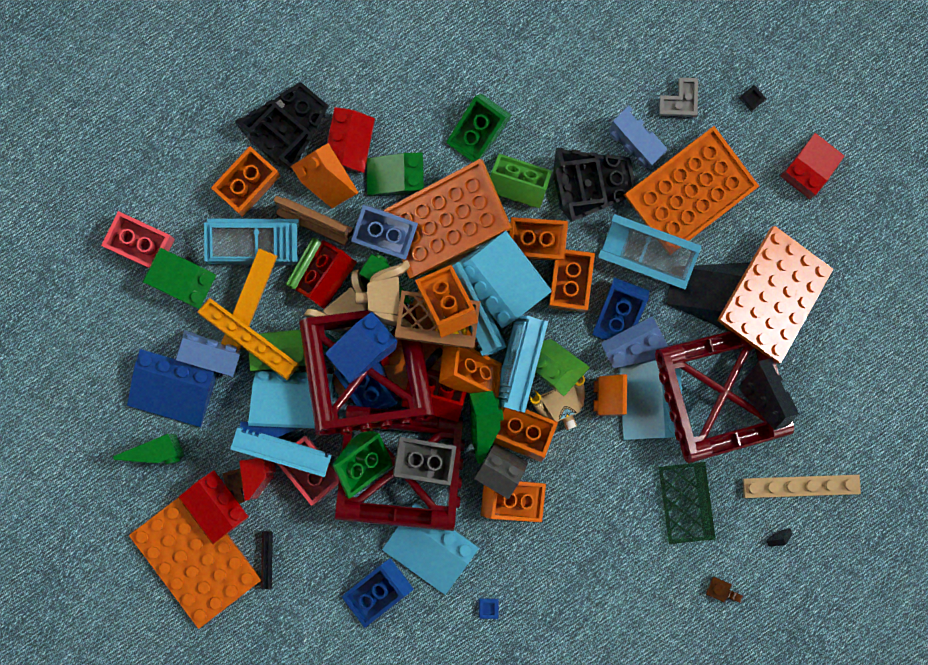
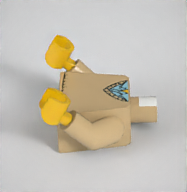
[529,375,585,430]

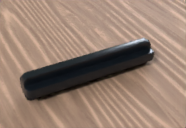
[261,531,273,589]

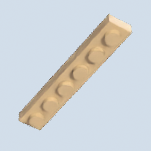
[743,475,861,498]

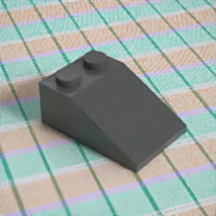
[393,437,456,486]
[474,443,528,499]

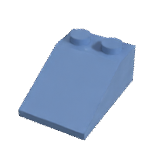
[351,204,418,260]

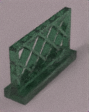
[659,461,716,544]

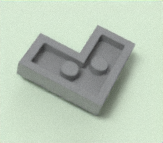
[659,78,698,117]

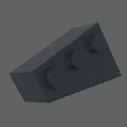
[737,358,799,430]

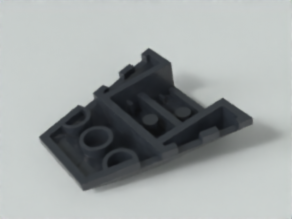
[235,82,329,171]
[553,147,636,222]
[666,262,750,331]

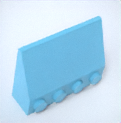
[459,231,552,328]
[619,360,682,440]
[248,371,334,428]
[382,502,479,595]

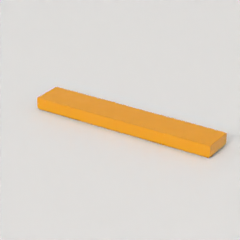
[221,248,278,350]
[197,298,299,380]

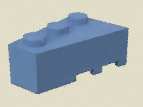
[609,105,667,169]
[601,316,668,368]
[176,330,240,377]

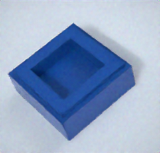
[479,598,499,619]

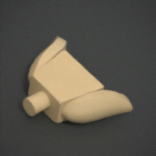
[356,259,412,327]
[304,269,368,332]

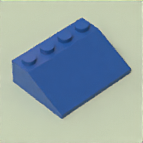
[127,349,218,427]

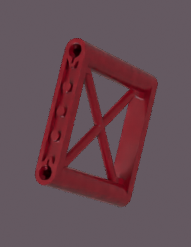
[299,305,435,435]
[655,331,794,463]
[335,405,465,531]

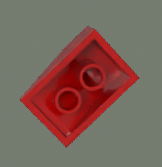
[780,133,845,199]

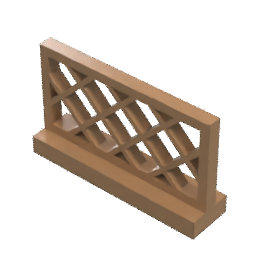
[274,196,353,246]
[395,291,481,350]

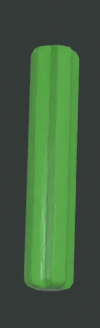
[286,237,321,290]

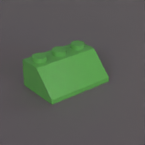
[490,154,552,208]
[249,330,306,372]
[535,339,590,396]

